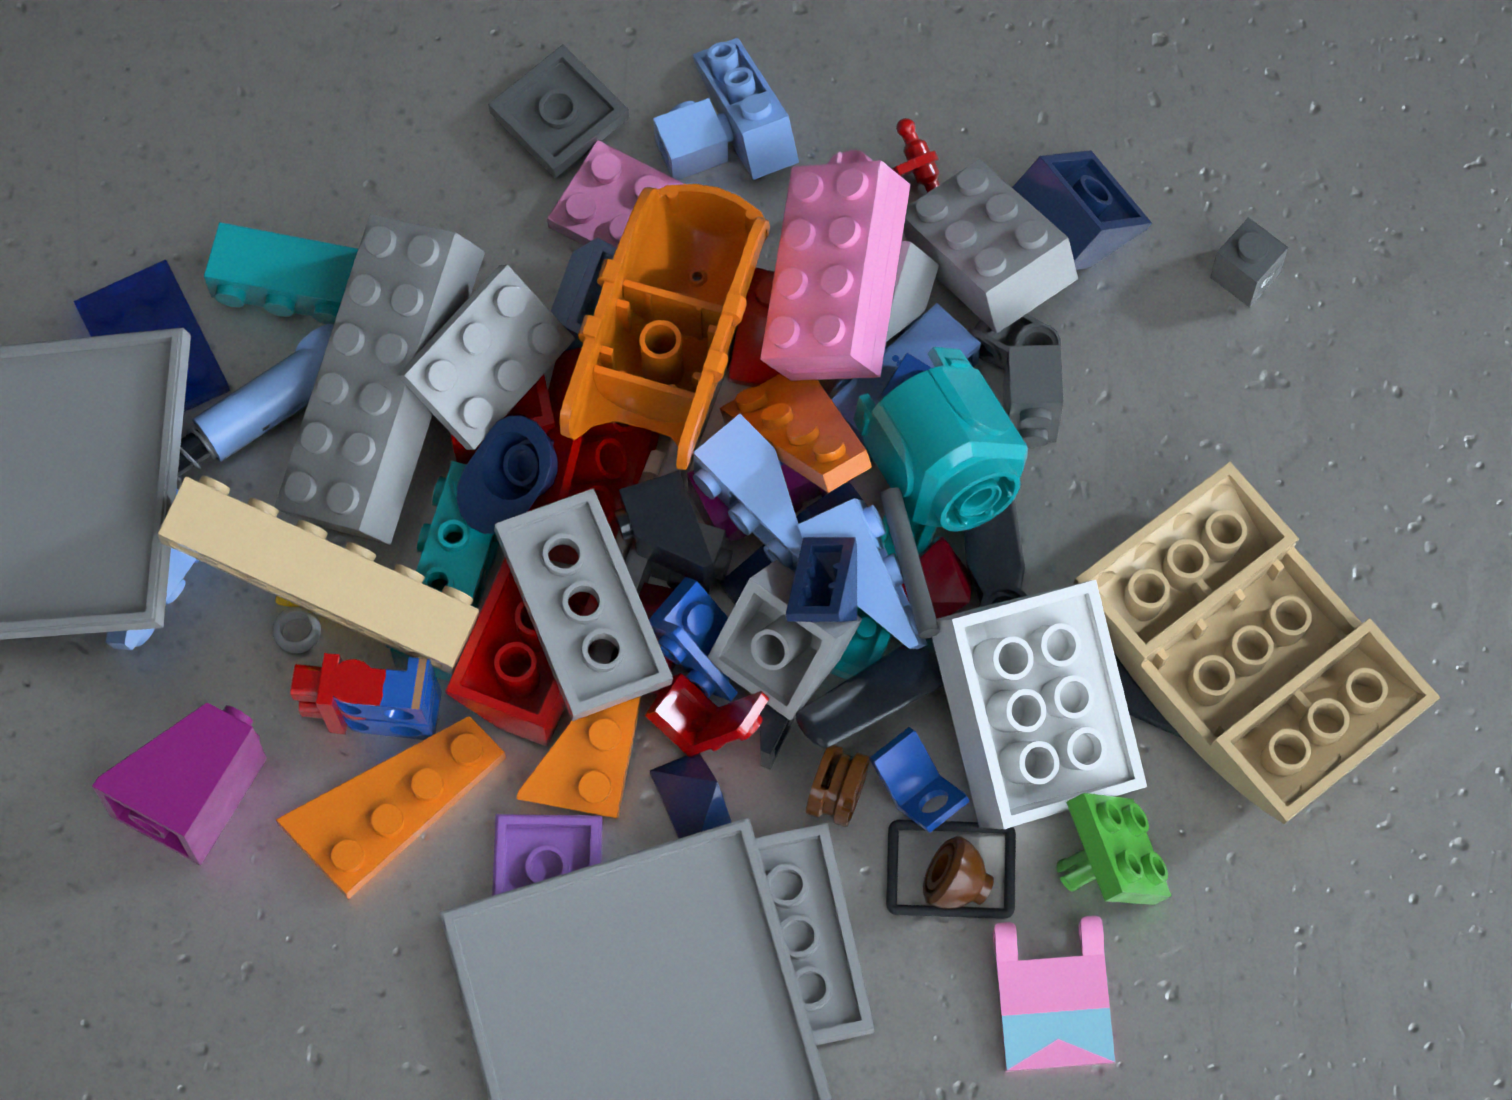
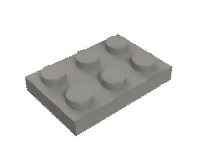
[397,264,575,450]

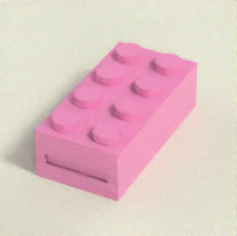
[760,150,910,381]

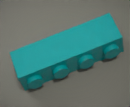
[204,222,358,325]

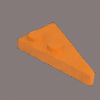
[517,696,642,819]

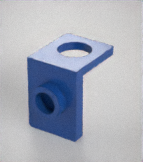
[869,727,970,833]

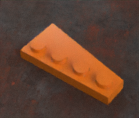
[719,373,872,493]
[276,716,506,900]

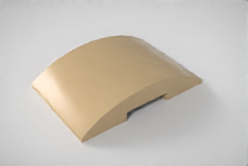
[1073,462,1441,824]

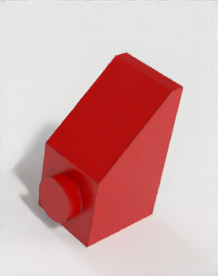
[728,267,780,387]

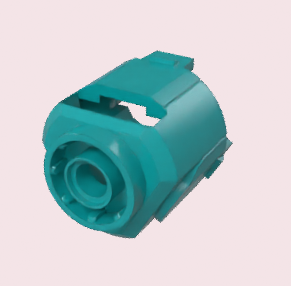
[853,347,1028,532]

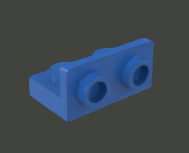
[649,577,738,701]

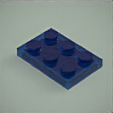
[74,259,231,412]

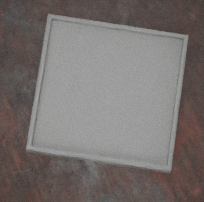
[0,328,191,640]
[439,818,832,1100]

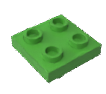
[1057,793,1172,905]

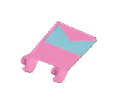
[992,916,1115,1072]

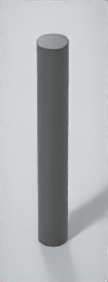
[880,488,940,638]

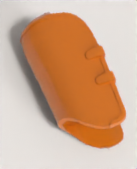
[560,184,770,470]

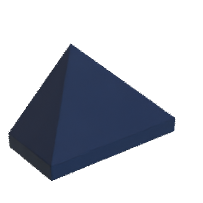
[786,537,857,622]
[649,753,732,839]

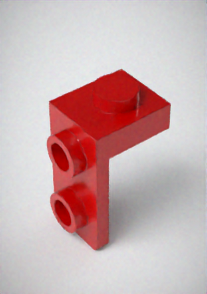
[644,673,769,757]

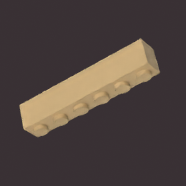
[158,475,479,674]

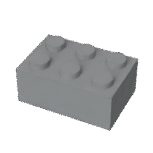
[903,159,1078,334]

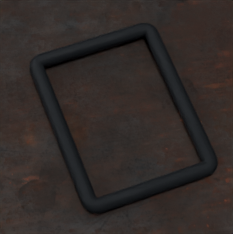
[886,819,1016,919]

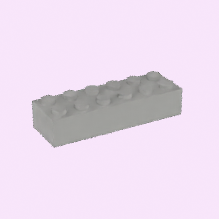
[274,214,485,545]

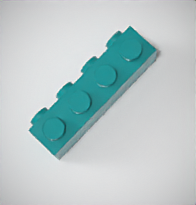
[386,461,500,681]

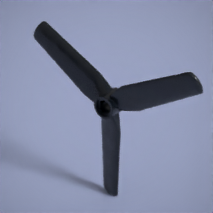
[795,499,1183,748]

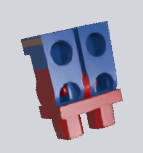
[290,653,442,740]

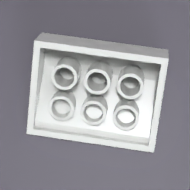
[932,580,1147,829]

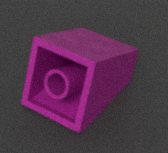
[92,702,267,866]

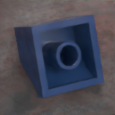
[1012,150,1152,270]

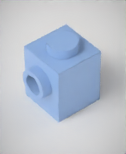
[653,98,734,180]

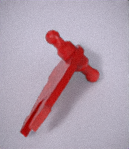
[892,118,940,193]

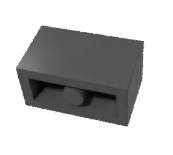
[1003,345,1063,448]

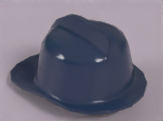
[456,416,558,534]

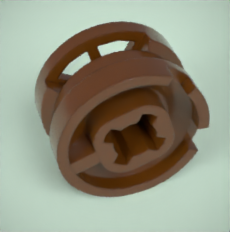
[806,744,870,827]

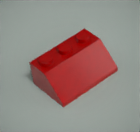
[445,558,598,747]

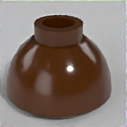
[923,836,994,909]

